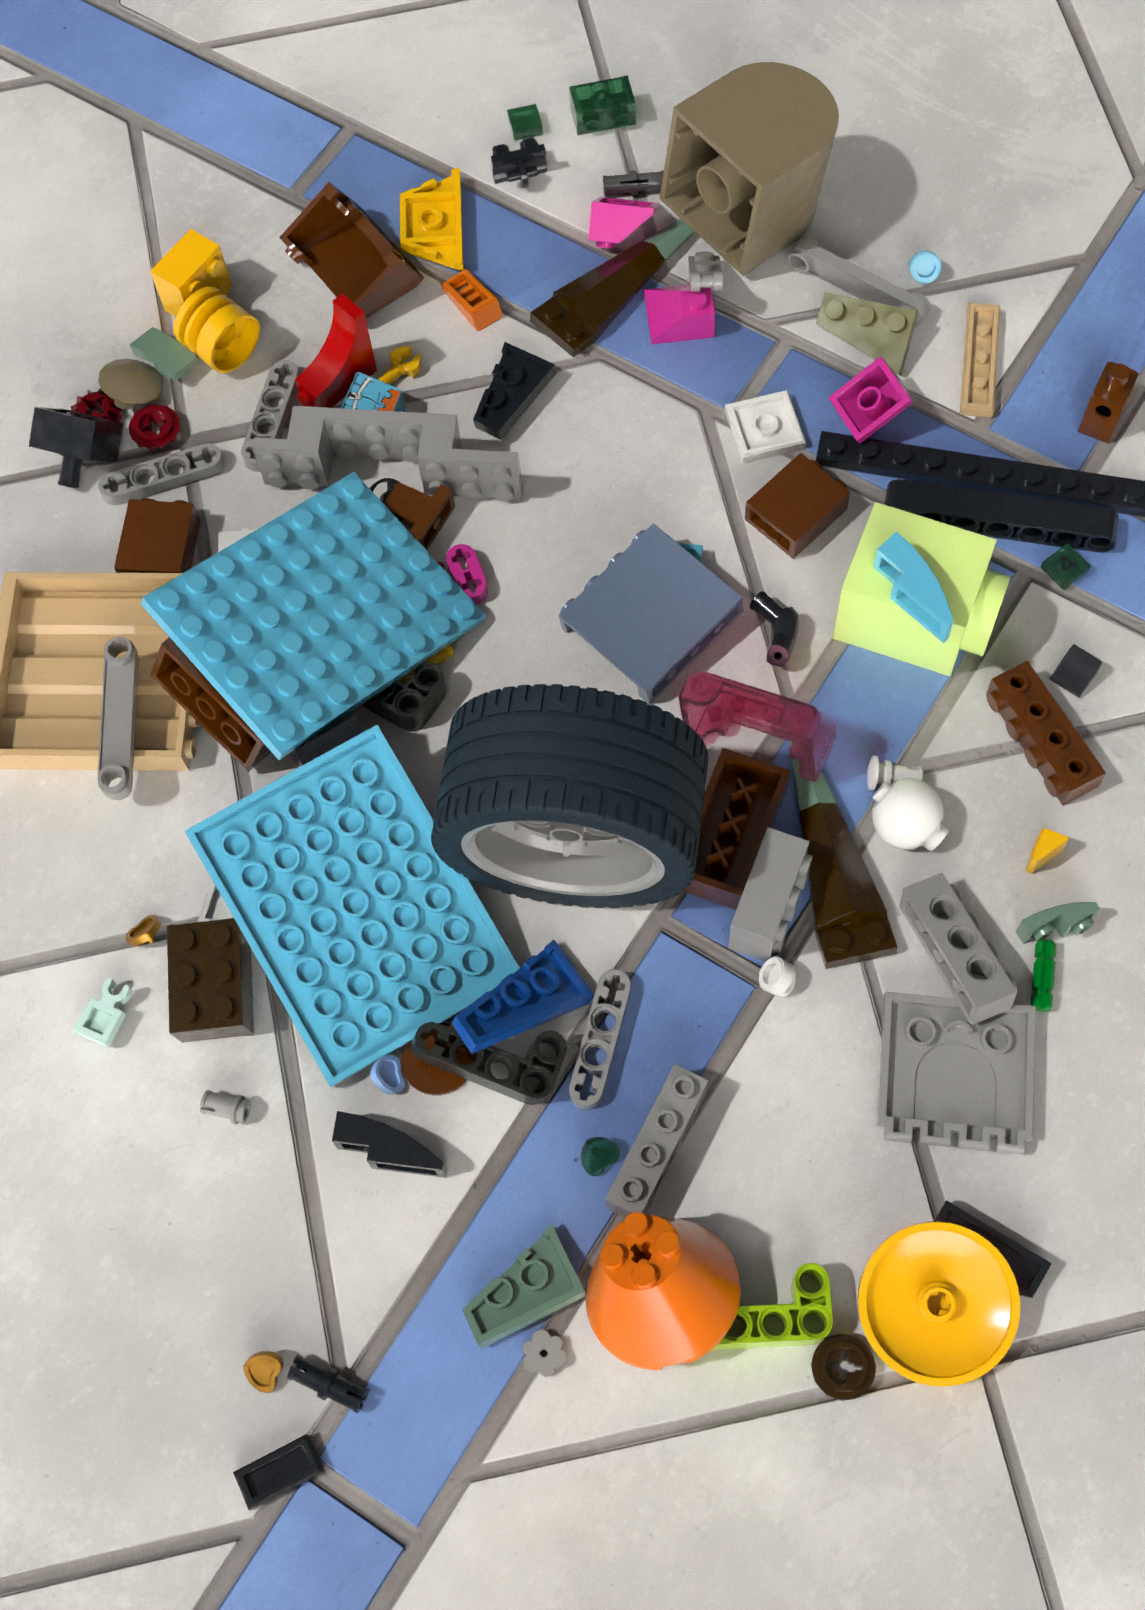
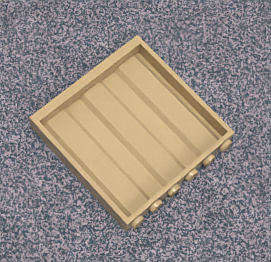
[0,572,199,771]

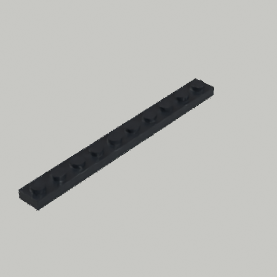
[816,431,1145,517]

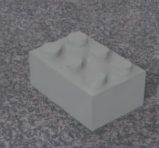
[728,827,813,962]

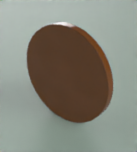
[400,1023,474,1096]

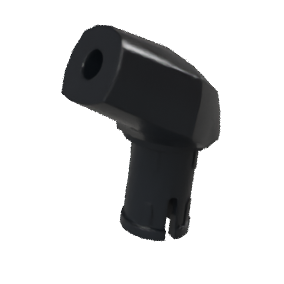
[749,591,799,667]

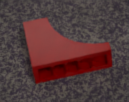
[295,293,377,408]

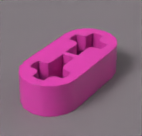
[446,544,488,605]

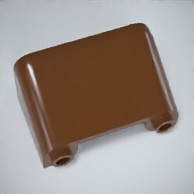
[279,182,424,319]

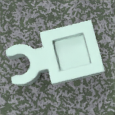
[73,978,133,1048]

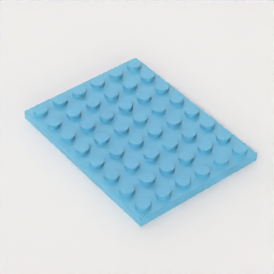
[141,472,486,760]
[185,725,520,1087]

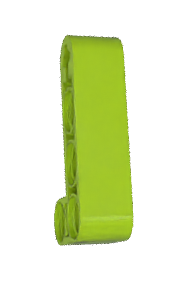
[712,1263,833,1350]

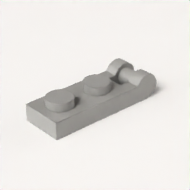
[688,251,723,292]

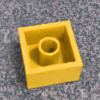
[150,229,232,317]

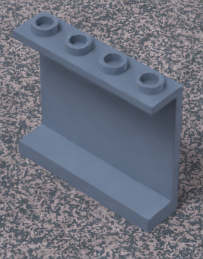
[559,523,743,704]

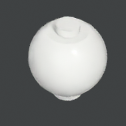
[872,778,949,851]

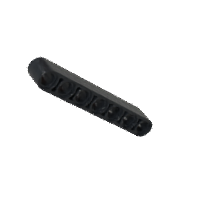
[884,479,1118,553]

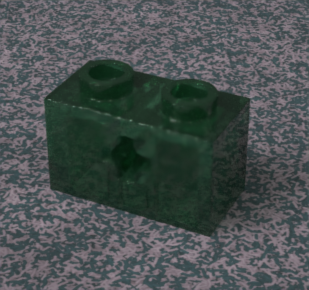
[569,75,636,135]

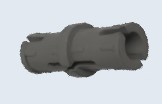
[603,170,664,196]

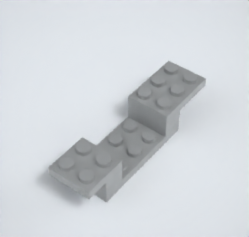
[252,406,523,501]

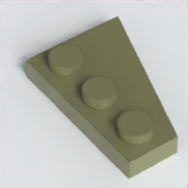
[816,292,919,376]

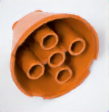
[585,1212,741,1370]

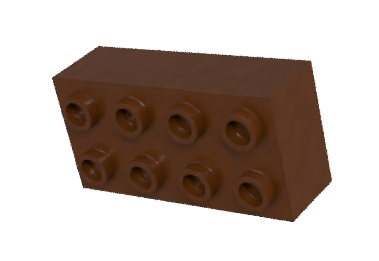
[683,748,790,910]

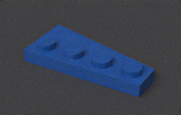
[452,940,594,1054]

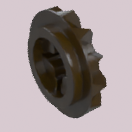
[811,1334,876,1401]

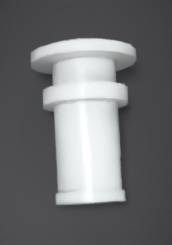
[867,756,923,790]

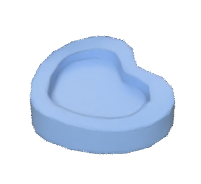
[370,1054,405,1095]

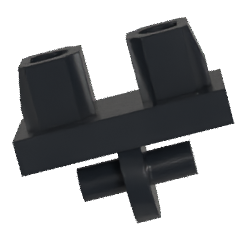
[490,137,547,189]

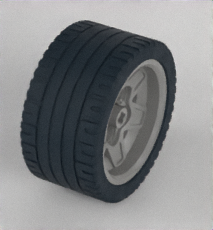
[431,684,709,908]

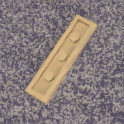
[959,302,1000,418]

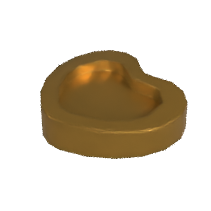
[125,915,161,946]
[243,1351,284,1393]

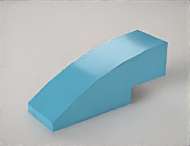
[873,532,954,643]

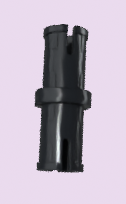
[287,1355,369,1414]

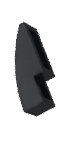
[332,1111,447,1178]

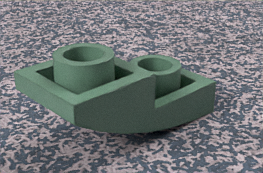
[130,327,199,381]
[1016,902,1100,944]

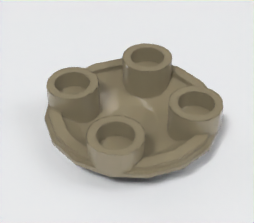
[98,359,163,410]

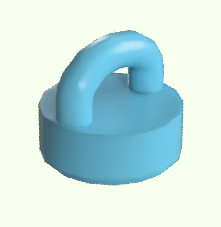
[909,250,942,284]

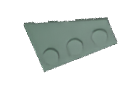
[462,1224,586,1349]

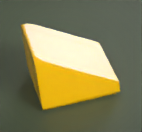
[1026,828,1069,874]

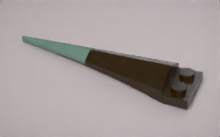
[530,219,695,357]
[784,701,898,969]

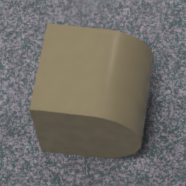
[660,62,839,276]

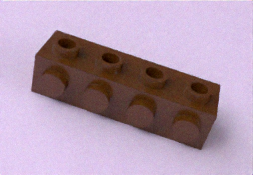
[986,661,1106,806]

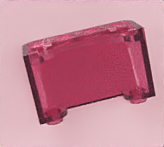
[678,672,837,782]

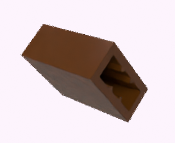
[745,453,850,559]
[114,498,201,573]

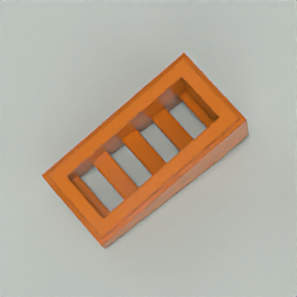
[440,269,502,331]

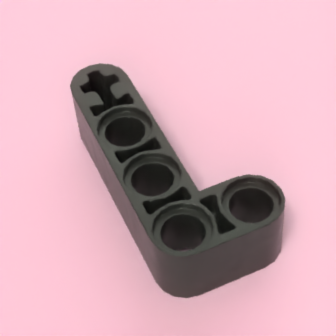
[362,663,447,732]
[411,1022,567,1105]

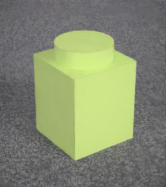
[833,502,1011,676]

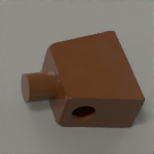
[1078,362,1139,444]

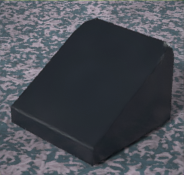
[1049,644,1102,698]

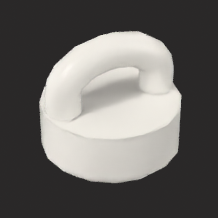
[759,956,796,997]

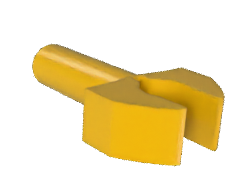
[378,346,421,385]

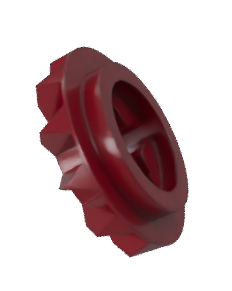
[71,388,123,422]
[129,404,181,452]

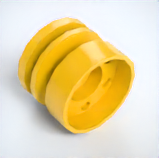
[173,287,260,373]

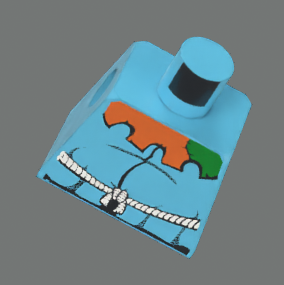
[341,372,412,412]

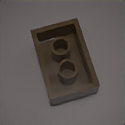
[167,918,254,1043]

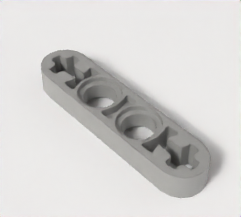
[241,360,299,472]
[98,443,224,505]
[569,969,631,1111]

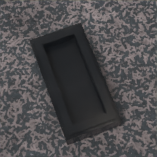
[233,1434,325,1511]

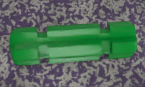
[1031,940,1057,1012]

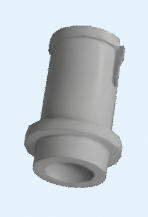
[200,1090,251,1125]

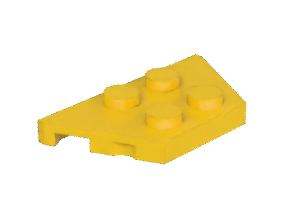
[400,168,464,271]

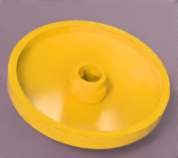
[857,1221,1020,1386]

